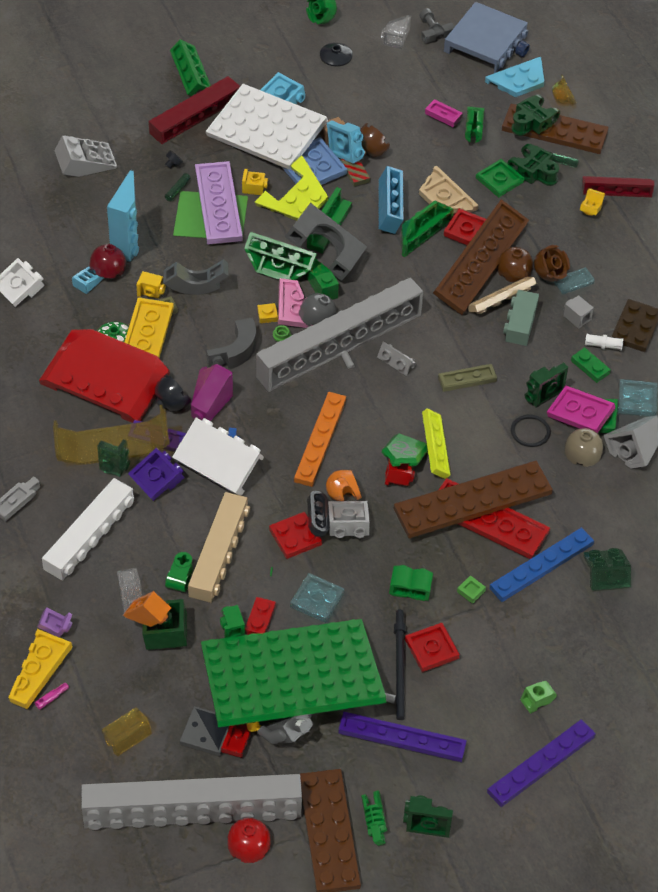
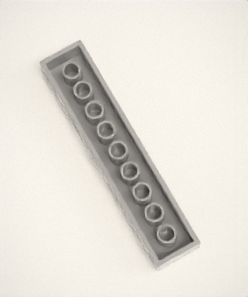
[256,277,423,392]
[82,774,302,830]

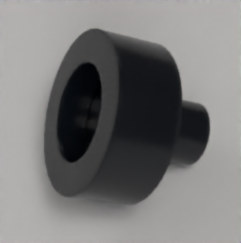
[165,150,183,168]

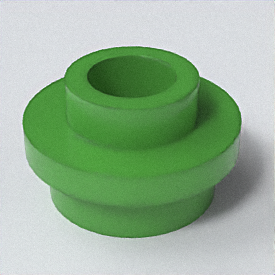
[273,325,291,342]

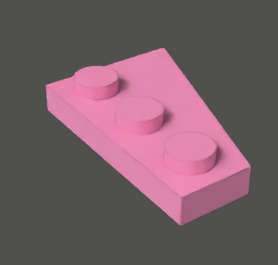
[278,278,313,328]

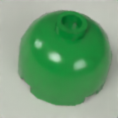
[306,0,337,24]

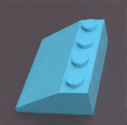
[107,170,139,262]

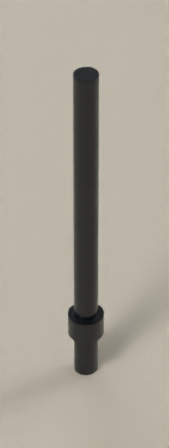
[394,609,406,720]

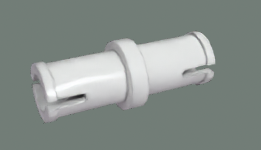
[585,334,623,350]

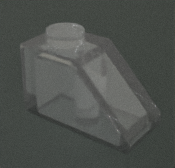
[381,15,412,49]
[117,568,142,613]

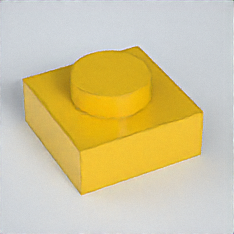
[257,303,278,323]

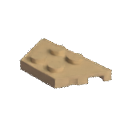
[419,166,478,214]

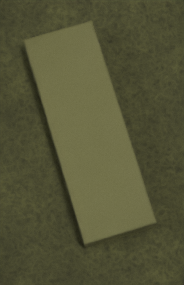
[438,364,497,392]

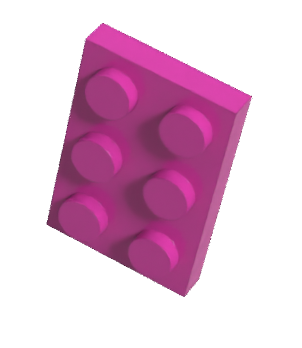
[547,386,615,433]

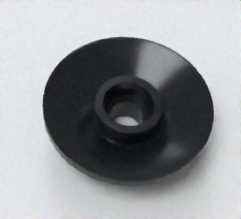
[320,43,353,67]

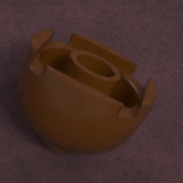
[360,123,390,157]
[534,245,570,282]
[497,247,533,282]

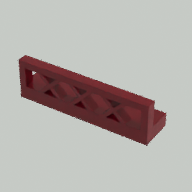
[582,176,654,198]

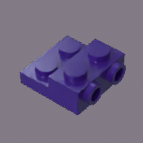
[128,447,184,501]

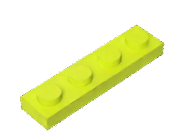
[422,408,450,479]

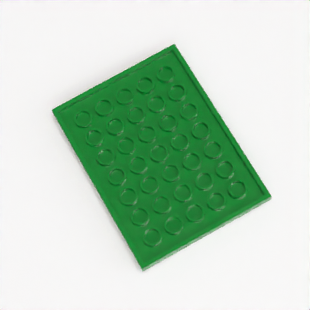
[201,619,386,727]

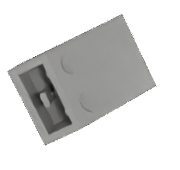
[54,135,117,177]

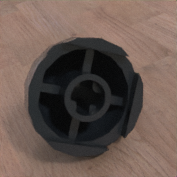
[155,374,191,412]

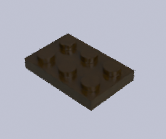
[611,299,658,352]

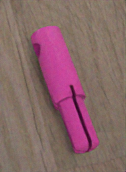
[35,683,69,710]

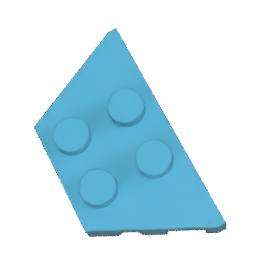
[485,57,544,97]

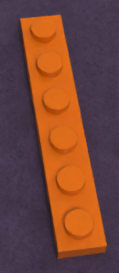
[294,392,346,487]

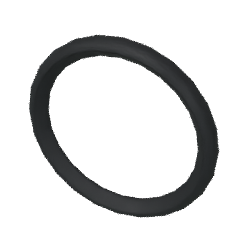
[510,414,551,447]

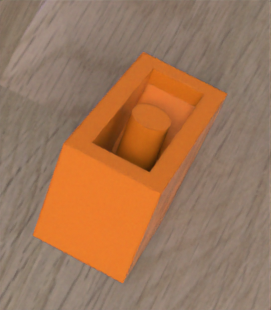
[123,591,171,627]

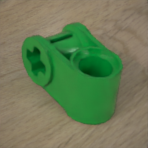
[165,552,193,592]

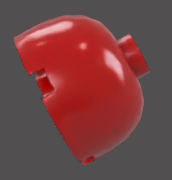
[227,818,270,863]

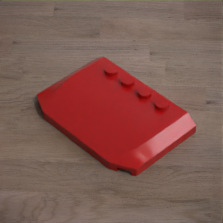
[39,329,170,423]

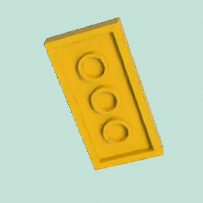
[124,298,174,358]

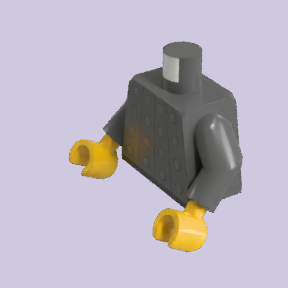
[246,714,313,744]

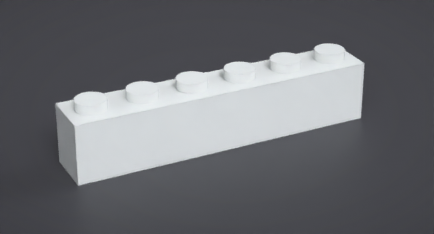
[42,478,134,581]

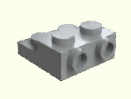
[328,501,370,538]

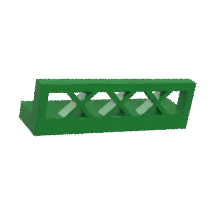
[170,39,211,97]
[307,187,352,254]

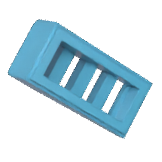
[72,267,104,294]

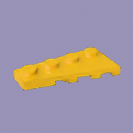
[8,629,73,709]

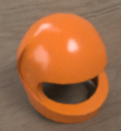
[326,470,362,501]

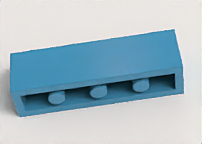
[379,166,403,234]

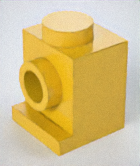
[242,169,268,195]
[136,271,166,299]

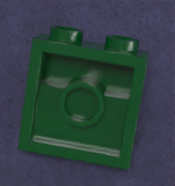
[524,362,568,408]
[403,795,453,838]

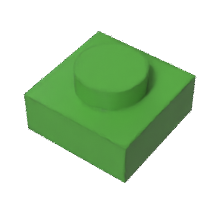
[457,576,486,604]

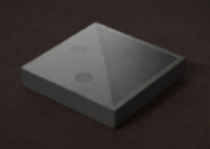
[180,706,229,756]

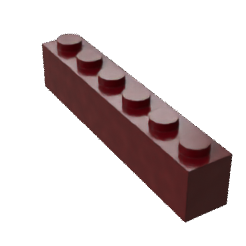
[149,76,241,144]

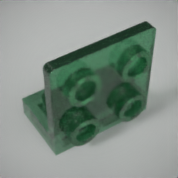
[583,548,631,590]

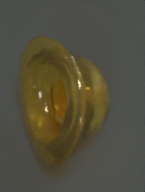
[552,74,576,105]

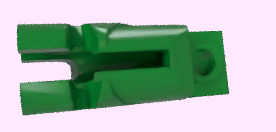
[465,107,484,143]

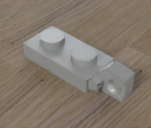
[0,476,40,521]

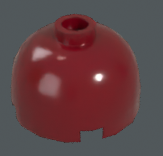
[89,244,126,278]

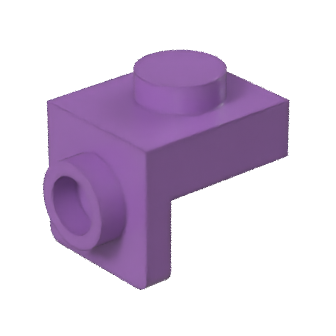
[37,608,72,637]

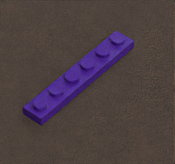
[338,712,467,762]
[487,719,596,807]

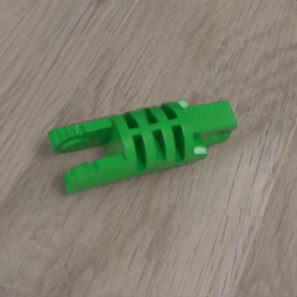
[361,790,387,846]

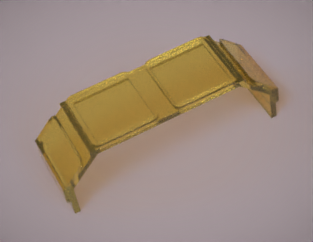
[53,405,170,465]

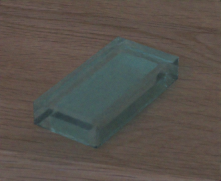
[554,267,595,294]

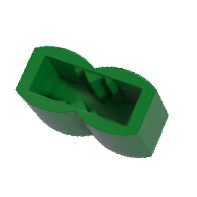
[389,565,433,601]

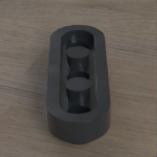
[307,491,330,537]

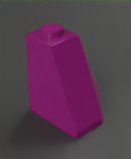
[191,364,233,421]

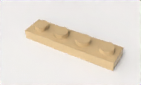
[467,277,537,314]

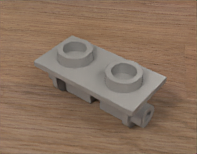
[377,341,416,376]

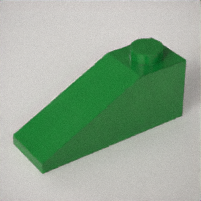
[305,259,339,300]

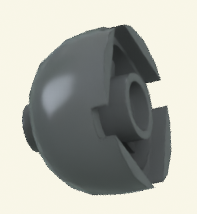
[299,293,336,326]

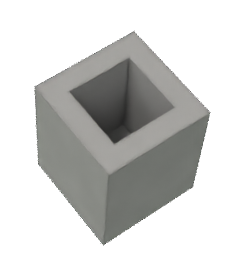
[564,295,594,328]

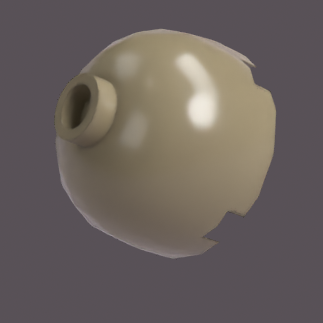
[565,428,603,467]

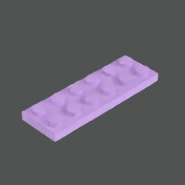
[195,161,243,244]

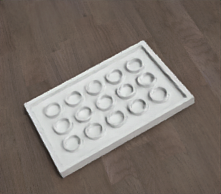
[205,84,328,170]

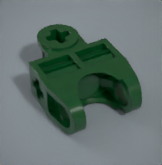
[511,95,560,135]
[507,144,559,186]

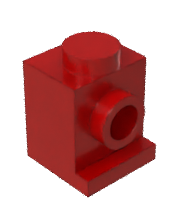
[385,459,415,486]

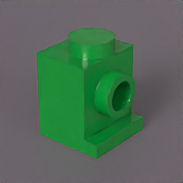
[220,605,245,638]

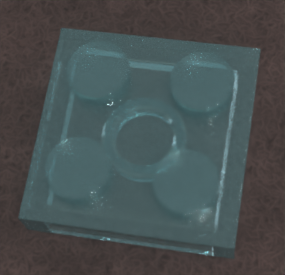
[618,379,657,416]
[290,573,345,623]

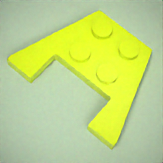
[255,155,329,221]

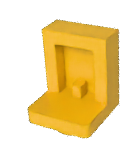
[580,189,605,216]

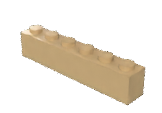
[188,492,250,603]

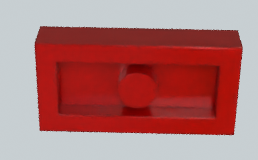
[245,597,276,635]
[221,723,251,758]

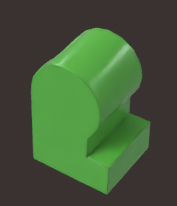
[520,681,557,714]

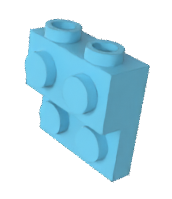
[260,72,305,104]
[327,120,365,163]

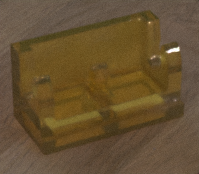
[102,707,152,756]

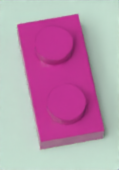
[425,99,463,127]

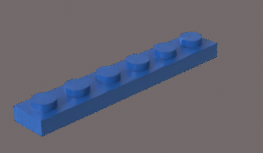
[489,527,594,602]

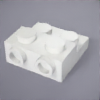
[0,258,45,307]

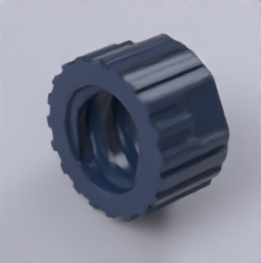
[515,40,530,57]

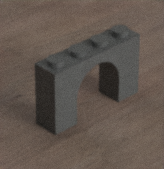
[285,203,367,281]

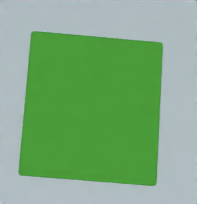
[173,191,248,238]

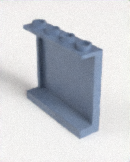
[444,2,528,73]

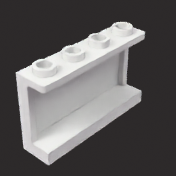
[172,418,264,496]

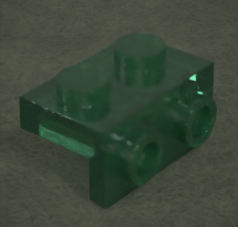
[97,439,130,477]

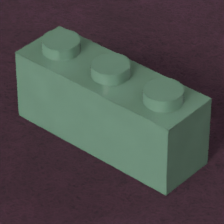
[503,290,539,346]

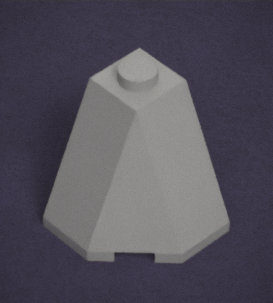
[604,415,658,469]

